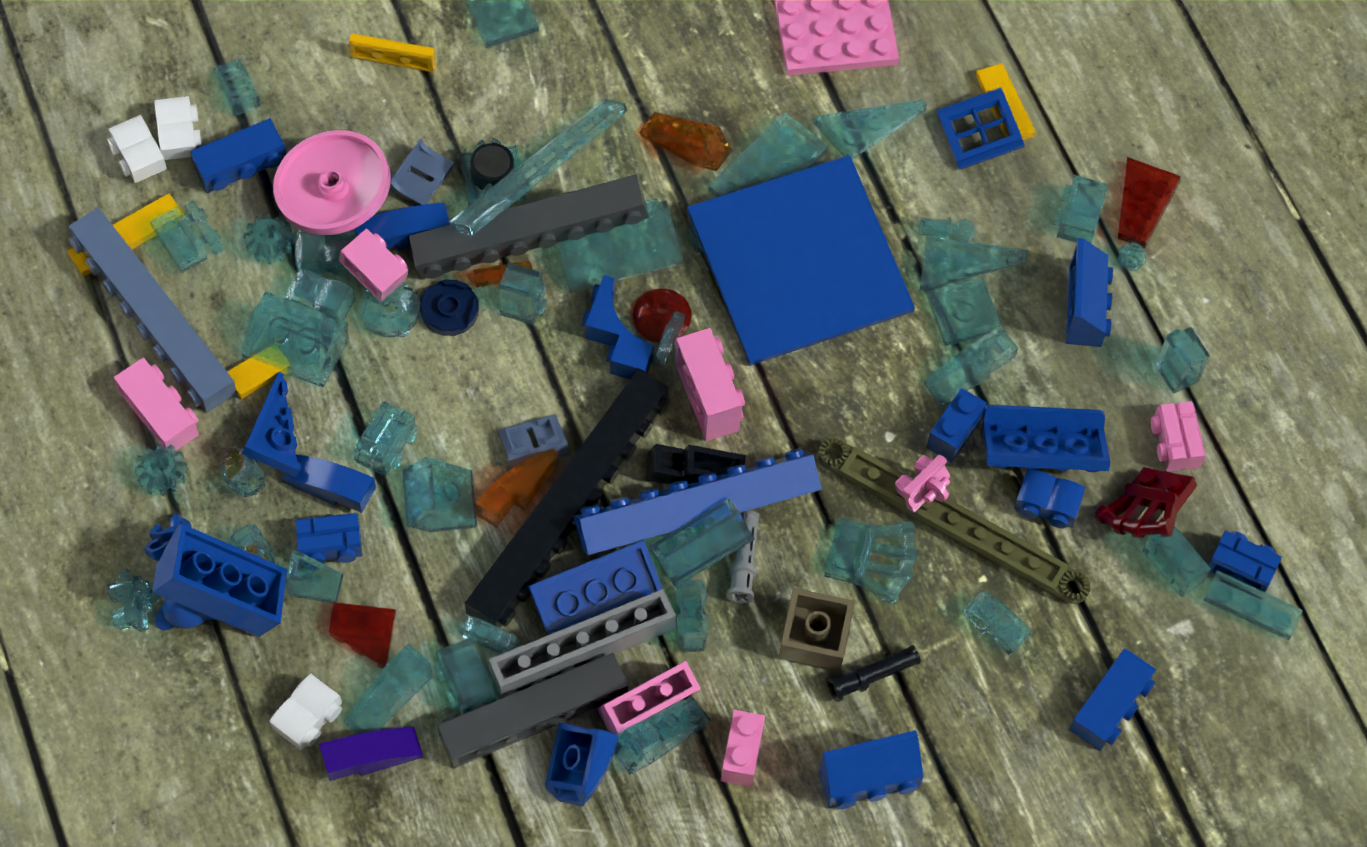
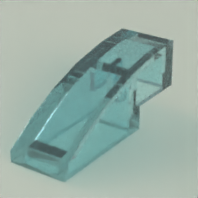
[924,326,1018,407]

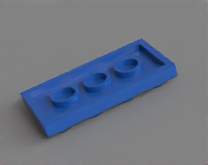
[528,540,663,636]

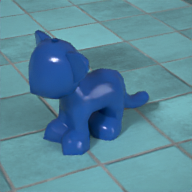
[144,514,215,631]

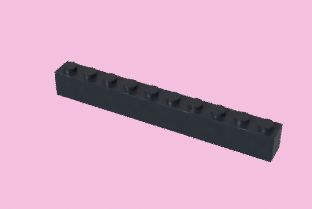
[465,369,670,633]

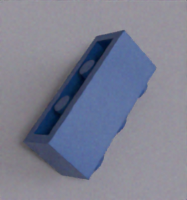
[190,118,287,193]
[1069,648,1156,751]

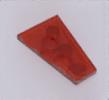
[1118,157,1181,249]

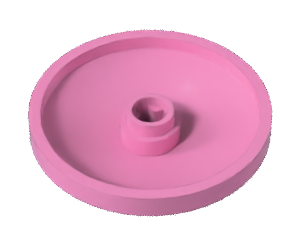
[273,130,391,235]

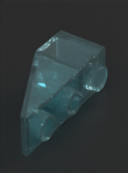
[614,696,711,775]

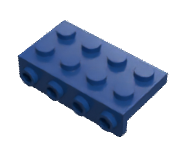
[982,405,1110,472]

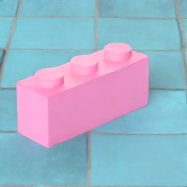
[113,357,199,455]
[597,661,701,734]

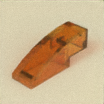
[475,448,558,528]

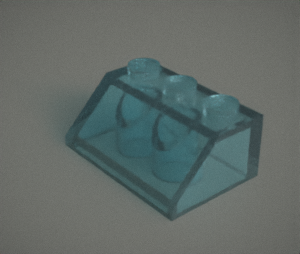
[241,291,349,388]

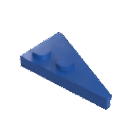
[242,372,301,478]

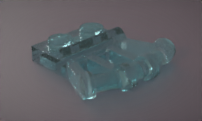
[824,517,919,605]

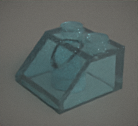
[402,457,477,532]

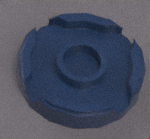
[420,279,479,336]

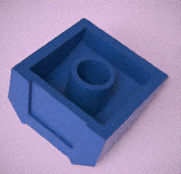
[545,723,620,806]

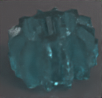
[244,212,295,265]
[134,442,188,496]

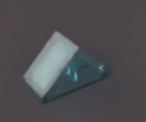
[285,550,344,604]

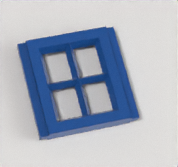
[936,88,1025,170]

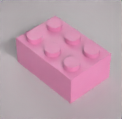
[675,328,745,442]

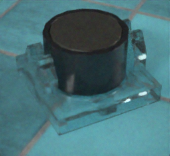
[460,138,526,208]

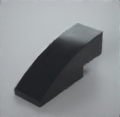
[646,444,746,484]

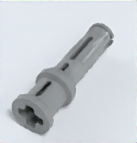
[726,510,759,604]

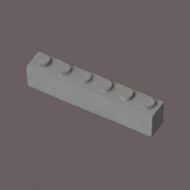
[489,589,676,697]

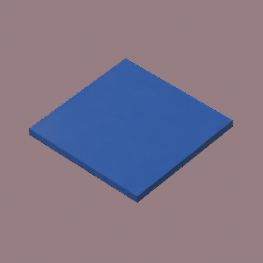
[687,155,915,366]

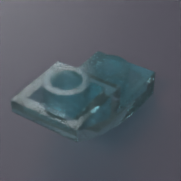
[962,590,1033,655]

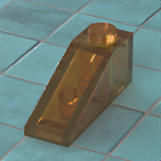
[639,112,732,171]

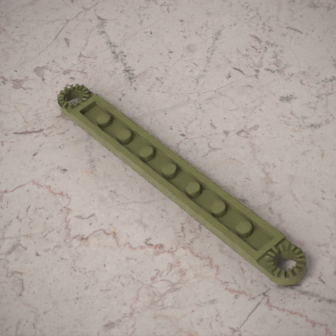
[818,438,1091,604]

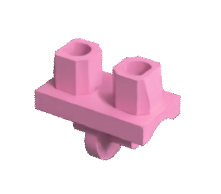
[895,454,950,513]

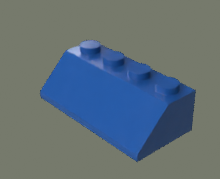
[152,523,287,637]

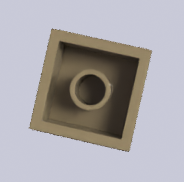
[779,588,855,671]

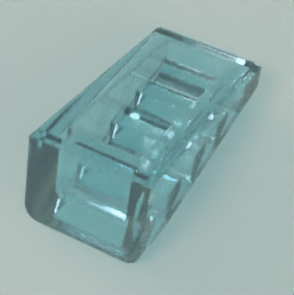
[214,59,261,116]

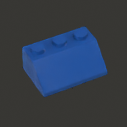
[1066,238,1113,347]
[818,730,924,809]

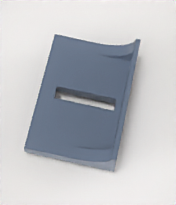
[389,138,455,205]
[498,414,569,471]

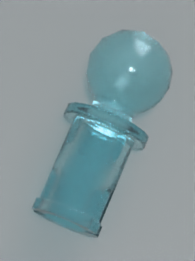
[919,217,975,242]

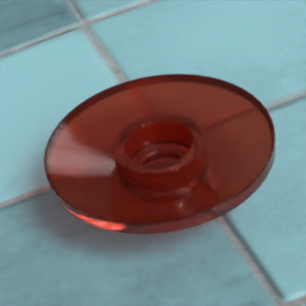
[633,289,692,343]

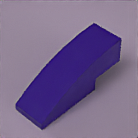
[319,727,423,781]

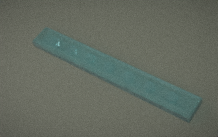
[449,99,628,236]

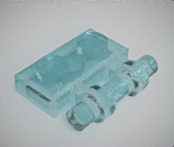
[151,200,225,273]

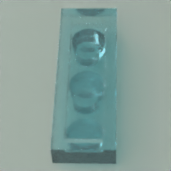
[1203,570,1303,640]

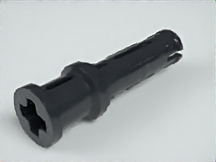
[826,645,921,702]

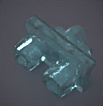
[107,569,161,632]

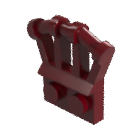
[1095,467,1197,539]

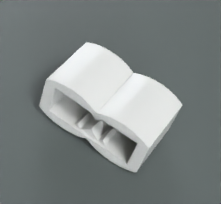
[154,96,202,160]
[107,115,167,183]
[269,674,342,750]

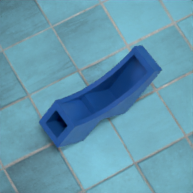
[581,275,654,379]

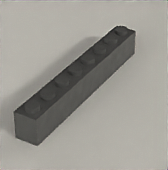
[409,174,649,279]

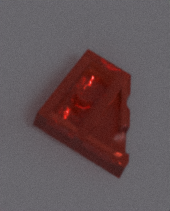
[329,602,396,670]

